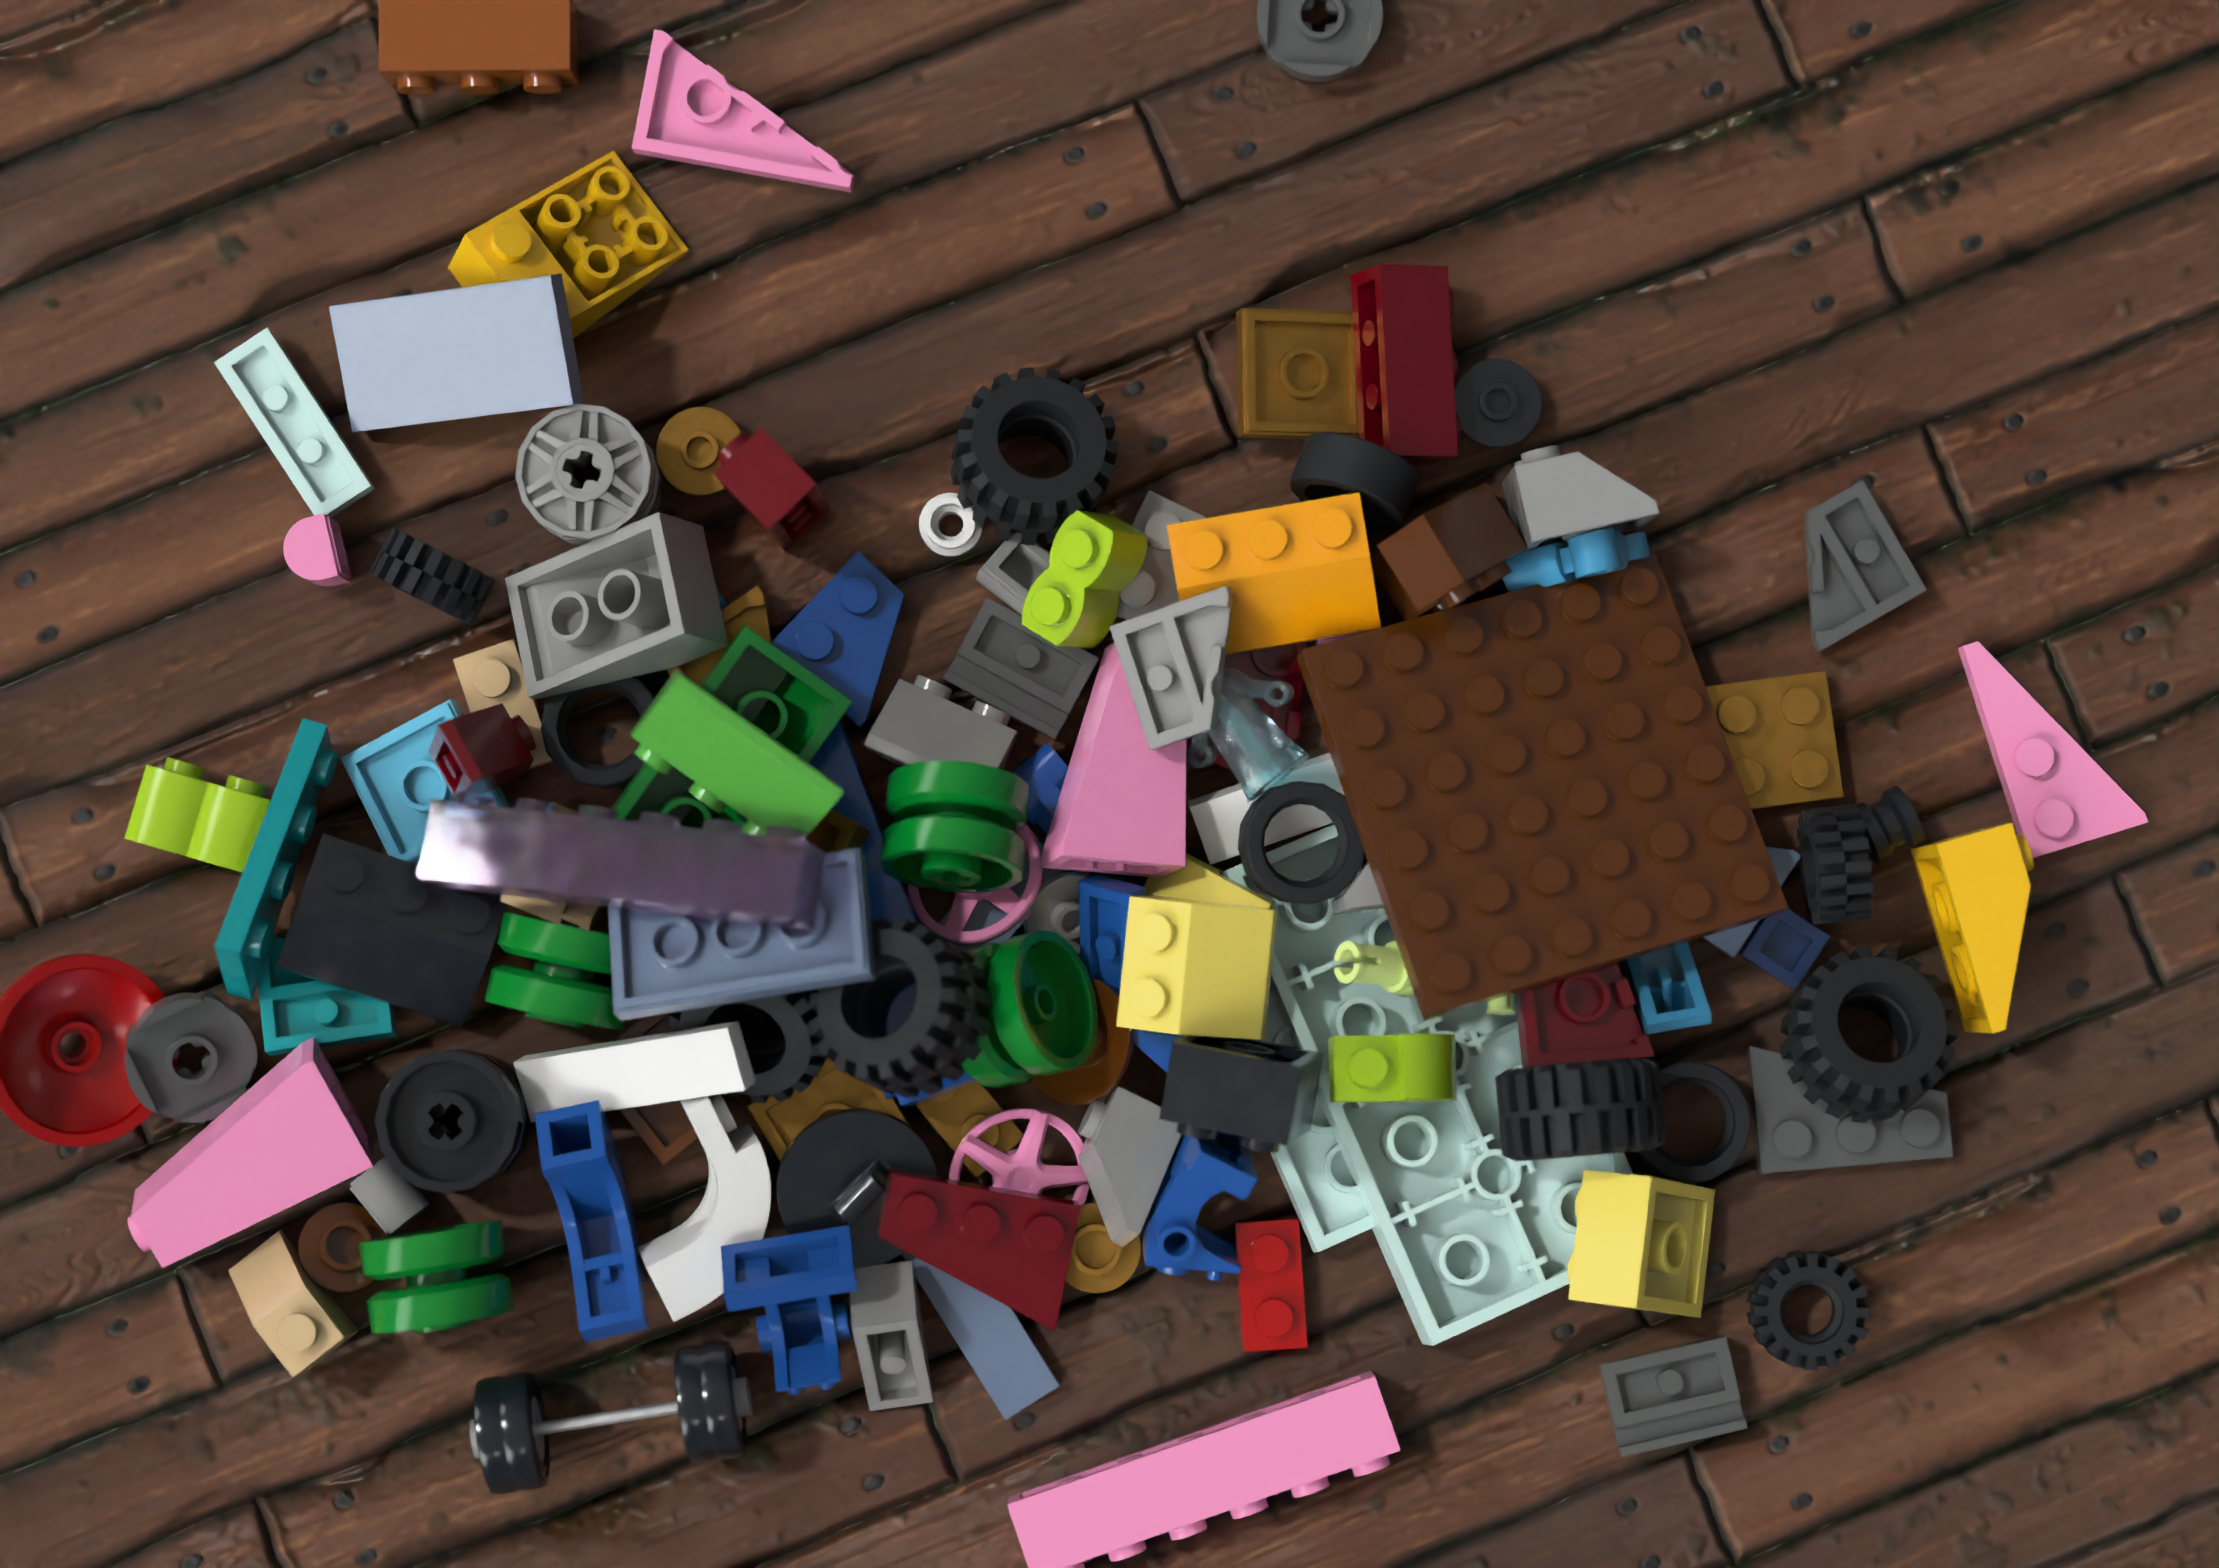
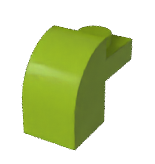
[1328,1034,1457,1103]

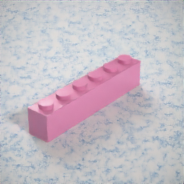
[1007,1370,1401,1568]

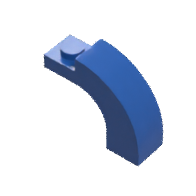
[535,1100,649,1342]

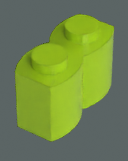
[1022,510,1148,648]
[125,757,271,873]

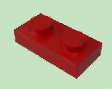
[1234,1218,1308,1352]

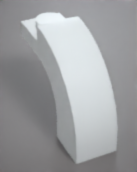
[638,1094,771,1322]

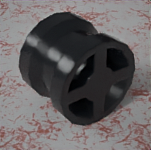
[1856,785,1925,864]

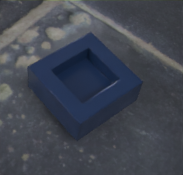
[1738,908,1831,990]

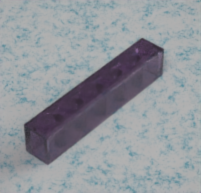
[417,792,826,931]

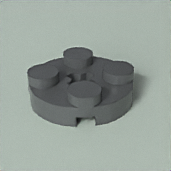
[1256,0,1383,82]
[124,991,258,1123]

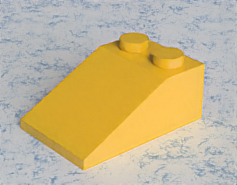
[1911,823,2034,1033]

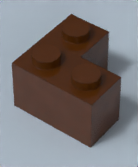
[1370,482,1527,621]

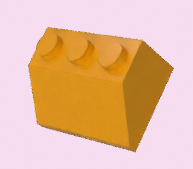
[1167,492,1381,655]

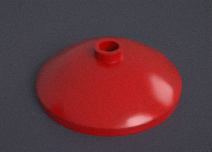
[0,953,179,1147]

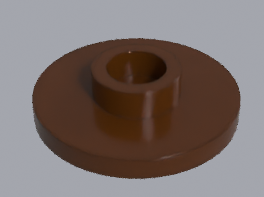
[298,1202,388,1293]

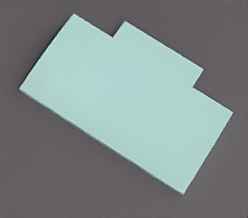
[1222,824,1633,1346]

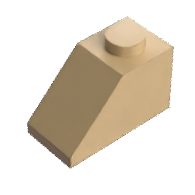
[228,1230,359,1378]

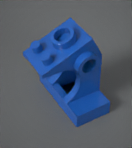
[1141,1131,1258,1281]
[721,1225,858,1395]

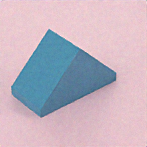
[1623,941,1712,1034]

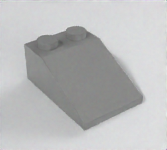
[505,512,728,699]

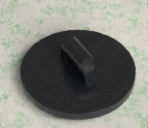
[776,1108,938,1268]

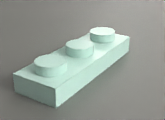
[214,328,376,518]

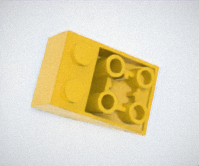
[448,150,689,339]

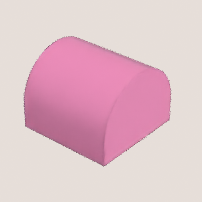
[283,514,352,587]

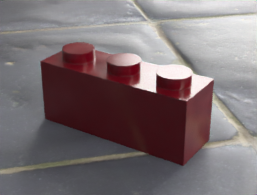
[1350,264,1461,465]
[714,427,830,552]

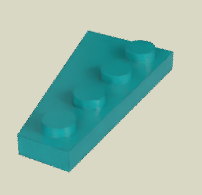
[214,718,338,1001]

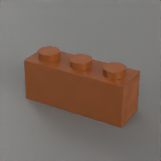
[379,0,578,95]

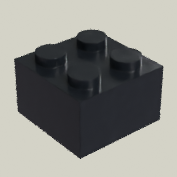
[1159,1035,1324,1153]

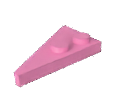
[632,29,854,193]
[1958,641,2148,858]

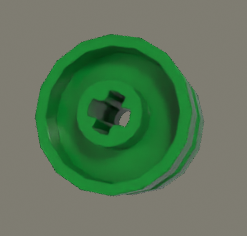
[880,760,1030,893]
[485,912,627,1030]
[961,930,1099,1088]
[359,1220,515,1334]

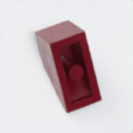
[428,703,536,807]

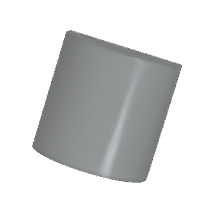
[975,532,1050,616]
[349,1157,431,1235]

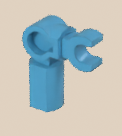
[1503,528,1651,592]

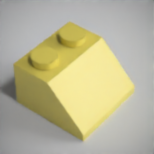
[1117,895,1278,1040]
[1567,1170,1715,1318]

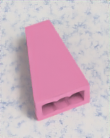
[1041,643,1186,878]
[128,1037,374,1268]

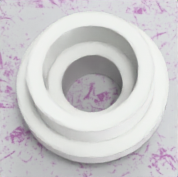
[919,493,982,557]

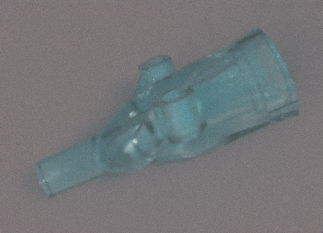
[1187,667,1309,803]

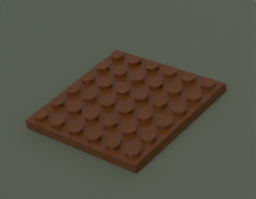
[1296,552,1788,1020]

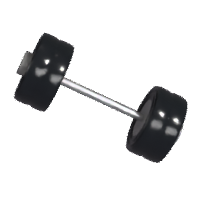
[470,1341,753,1494]

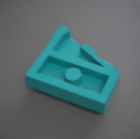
[258,935,397,1056]

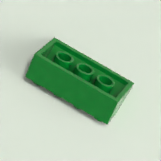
[594,624,852,882]

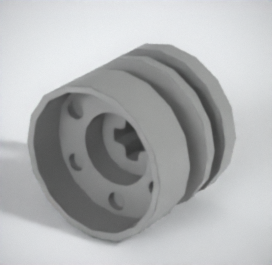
[515,404,663,547]

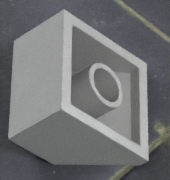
[1502,445,1659,553]
[864,675,1018,770]

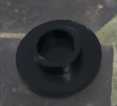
[1454,359,1542,448]

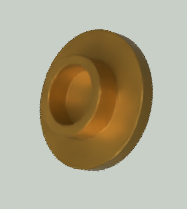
[656,407,741,496]
[1066,1202,1141,1293]

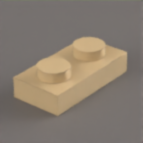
[453,639,553,770]

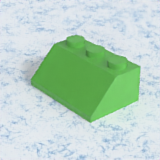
[630,669,844,852]

